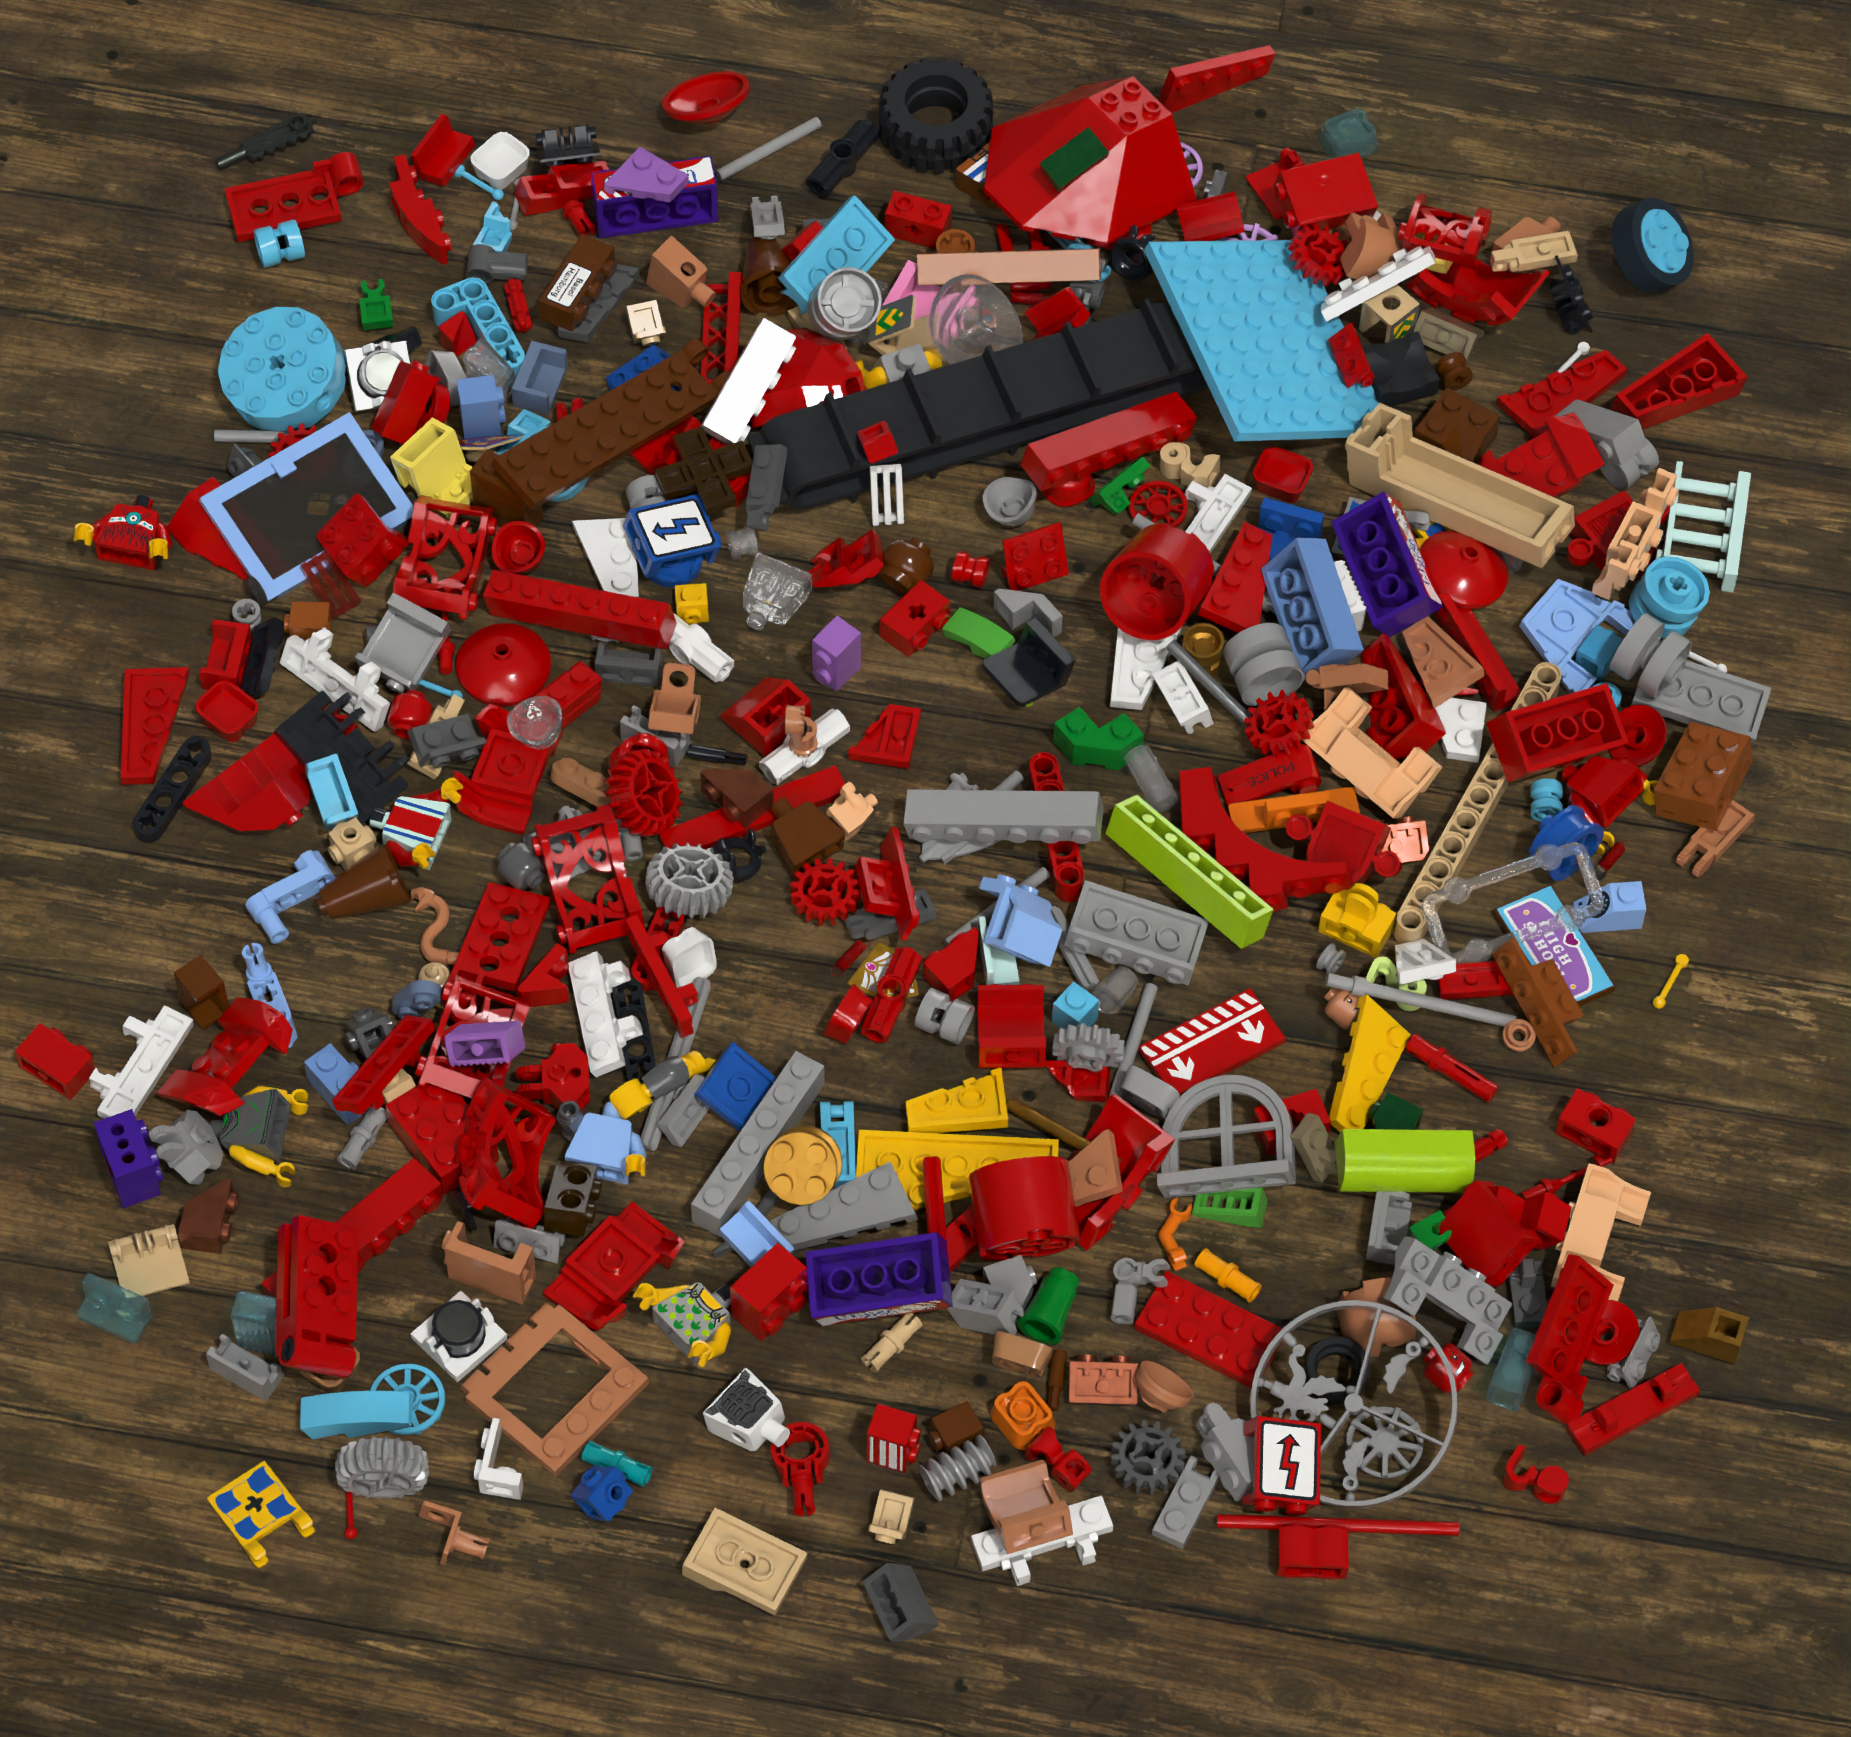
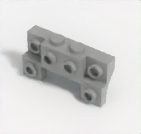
[1383,1236,1512,1365]

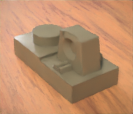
[1290,1113,1338,1183]

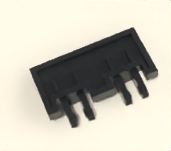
[273,690,409,826]

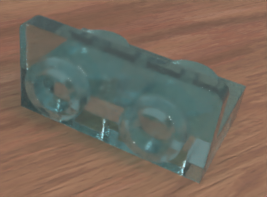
[77,1272,152,1343]

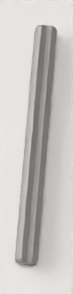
[640,977,711,1151]

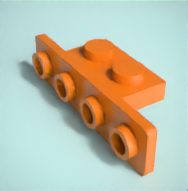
[1228,787,1360,833]

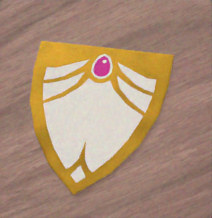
[847,941,919,998]

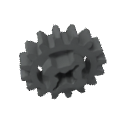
[1111,1420,1186,1495]

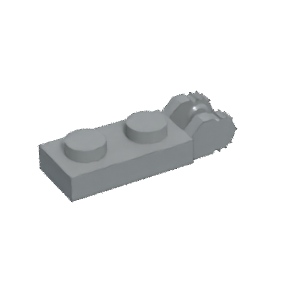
[751,196,785,239]

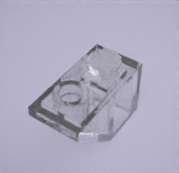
[463,338,515,404]

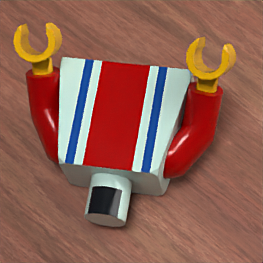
[370,778,464,870]

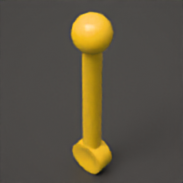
[1653,954,1689,1009]

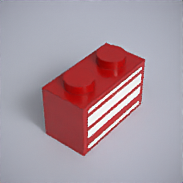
[867,1404,921,1474]

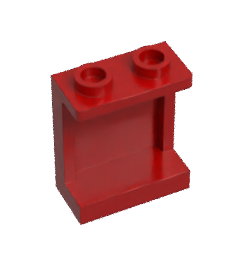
[1439,1180,1541,1287]

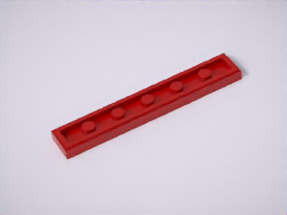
[659,765,846,850]

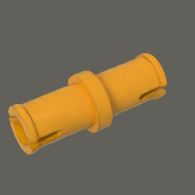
[1195,1248,1262,1303]

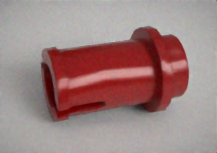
[563,199,597,236]

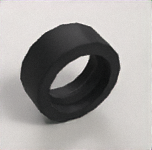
[1305,1336,1370,1405]

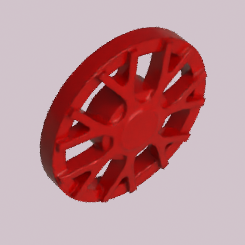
[1129,481,1188,528]

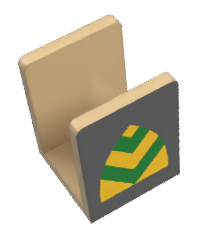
[1359,284,1420,343]
[868,295,938,355]

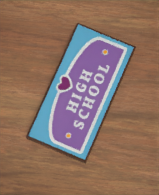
[1493,884,1616,1007]

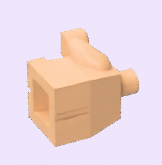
[825,782,878,843]

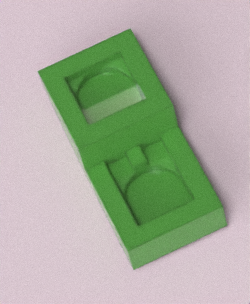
[942,607,1015,659]

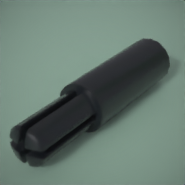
[688,744,748,765]

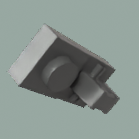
[1508,1259,1547,1328]

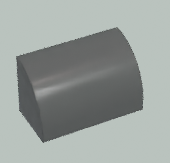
[862,1563,939,1642]

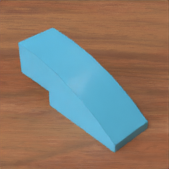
[300,1391,412,1439]

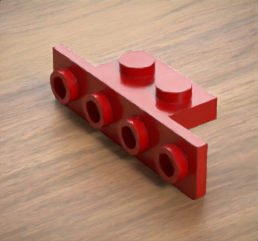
[855,827,920,941]

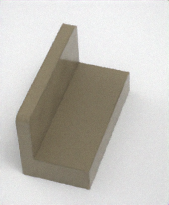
[1413,308,1485,362]

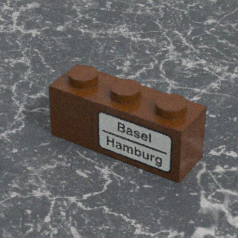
[538,234,617,332]

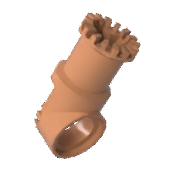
[785,705,818,757]

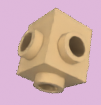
[327,817,376,870]

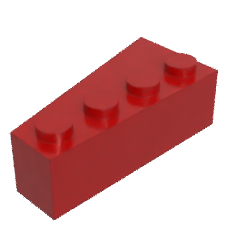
[1610,333,1748,430]

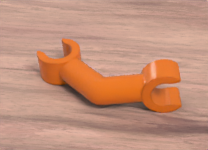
[1158,1197,1192,1271]

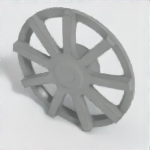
[1346,1406,1424,1478]

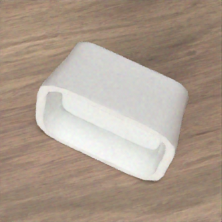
[471,132,530,190]
[662,927,717,988]

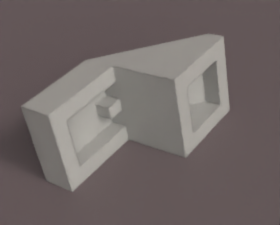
[993,589,1063,637]

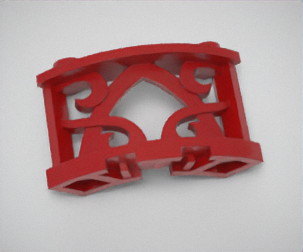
[1398,193,1492,270]
[393,495,498,620]
[531,804,645,954]
[415,975,531,1098]
[457,1076,556,1229]

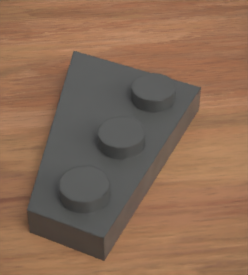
[558,264,640,343]

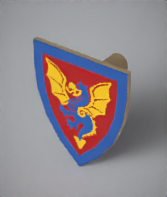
[458,435,524,462]

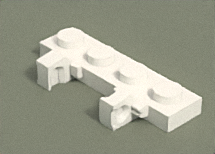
[1321,246,1435,322]
[1185,474,1252,554]
[280,627,390,732]
[568,951,643,1077]
[89,1005,194,1119]
[971,1495,1113,1586]

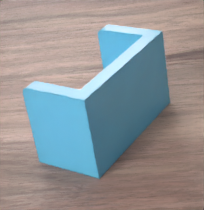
[305,754,358,831]

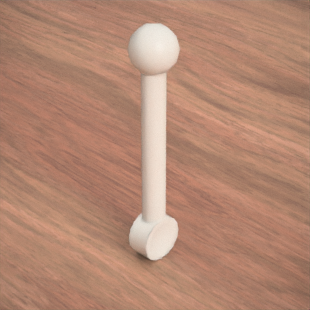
[1557,342,1590,373]
[1688,651,1727,673]

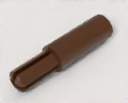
[1047,1349,1068,1411]

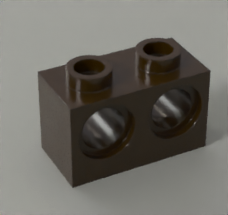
[544,1160,602,1236]

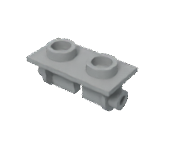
[493,1217,566,1264]
[1607,1317,1660,1390]

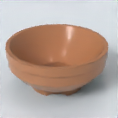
[1135,1360,1194,1412]

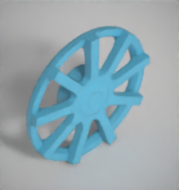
[370,1364,445,1435]

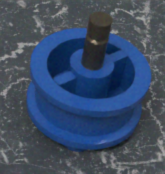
[1528,805,1607,881]

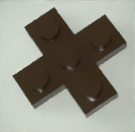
[655,426,753,515]

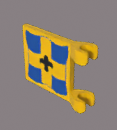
[207,1460,315,1568]

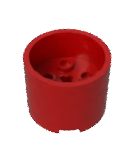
[1100,523,1214,640]
[968,1156,1081,1261]

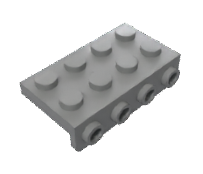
[1064,880,1209,986]

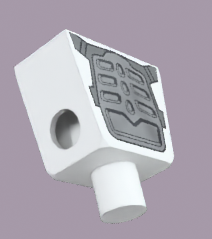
[703,1368,790,1451]

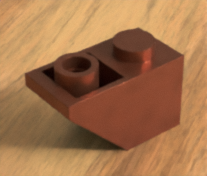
[700,769,773,829]
[178,1179,239,1254]

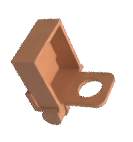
[648,663,701,734]
[1306,663,1388,712]

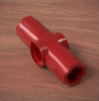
[861,946,923,1044]

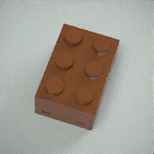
[1653,721,1753,831]

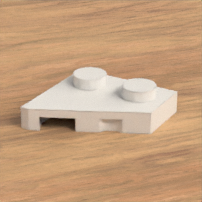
[1426,694,1487,763]
[1395,939,1456,984]

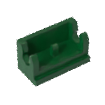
[1040,127,1109,192]

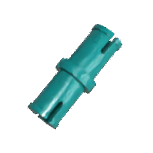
[581,1440,653,1487]

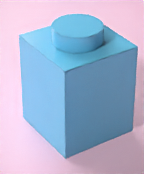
[1052,981,1099,1030]

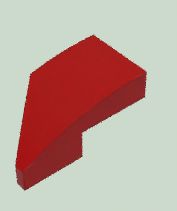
[1045,1061,1111,1102]

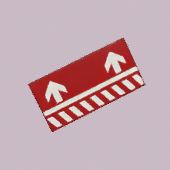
[1138,988,1286,1096]

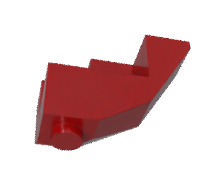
[182,733,310,831]

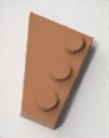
[1402,616,1485,709]

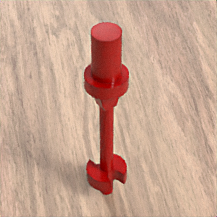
[437,591,455,674]
[1520,1154,1612,1200]

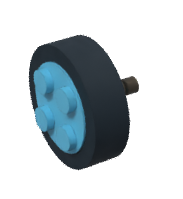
[1612,198,1693,294]

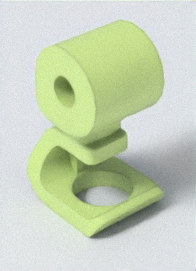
[1366,956,1427,1011]

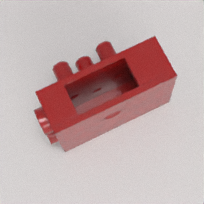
[1273,152,1379,236]

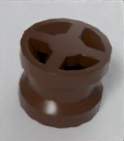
[1436,352,1473,390]

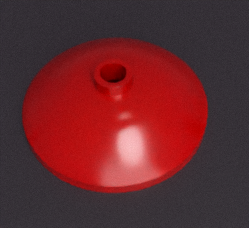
[662,71,750,124]
[1420,530,1509,609]
[456,623,551,707]

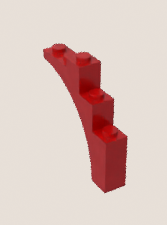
[1179,767,1352,913]

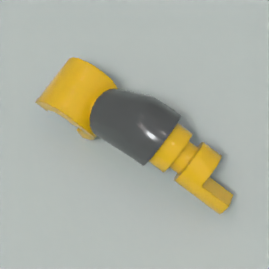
[610,1051,717,1120]

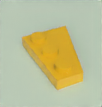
[906,1068,1008,1133]

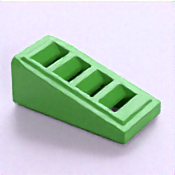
[1192,1188,1267,1228]

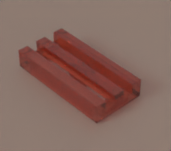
[300,550,361,620]

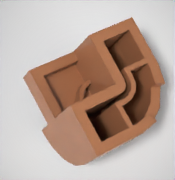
[1340,212,1402,280]
[1337,1277,1416,1357]

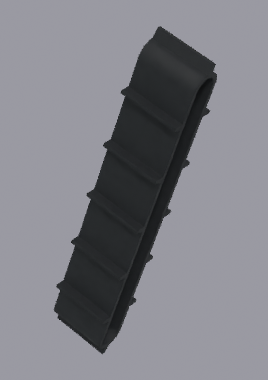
[747,298,1209,510]

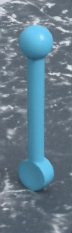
[454,165,504,200]
[419,679,463,698]

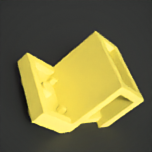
[390,417,473,522]

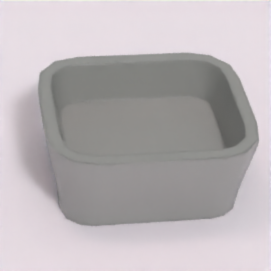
[424,350,467,408]
[1120,1065,1180,1121]

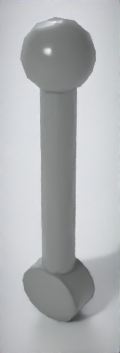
[509,178,520,231]

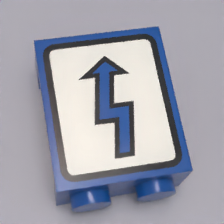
[623,494,721,578]

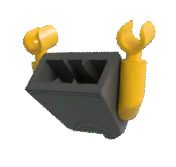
[209,1086,308,1187]

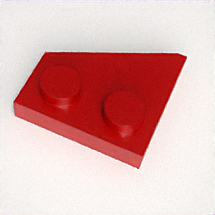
[848,704,921,769]

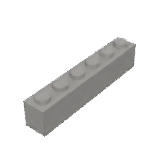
[903,789,1104,844]
[691,1051,825,1237]

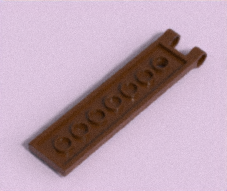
[492,337,730,510]

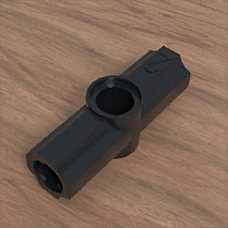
[806,119,880,198]

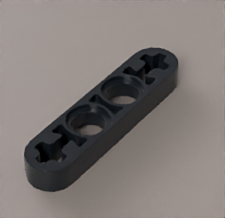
[133,736,212,843]
[613,976,656,1084]

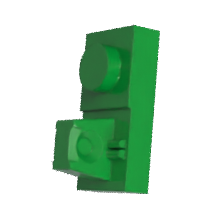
[1088,457,1150,516]

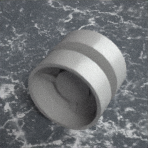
[807,267,882,340]
[1609,613,1693,699]
[1223,623,1305,706]

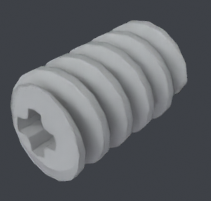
[919,1435,996,1502]

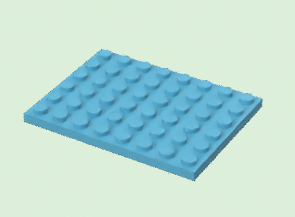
[1144,240,1379,441]

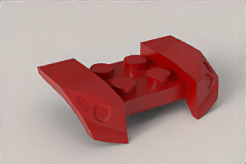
[1477,412,1605,498]
[454,704,564,835]
[156,997,293,1116]
[543,1201,685,1330]

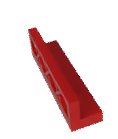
[701,272,741,384]
[1434,591,1521,712]

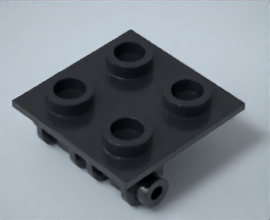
[535,124,600,166]
[1549,255,1594,335]

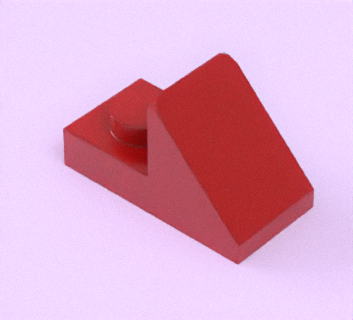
[516,943,569,1007]

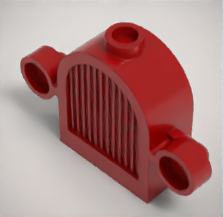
[1567,490,1670,577]
[1286,800,1402,894]

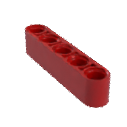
[1029,752,1084,902]

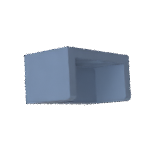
[511,341,568,416]

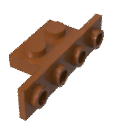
[1492,938,1584,1068]

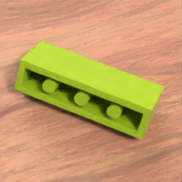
[1334,1129,1475,1193]

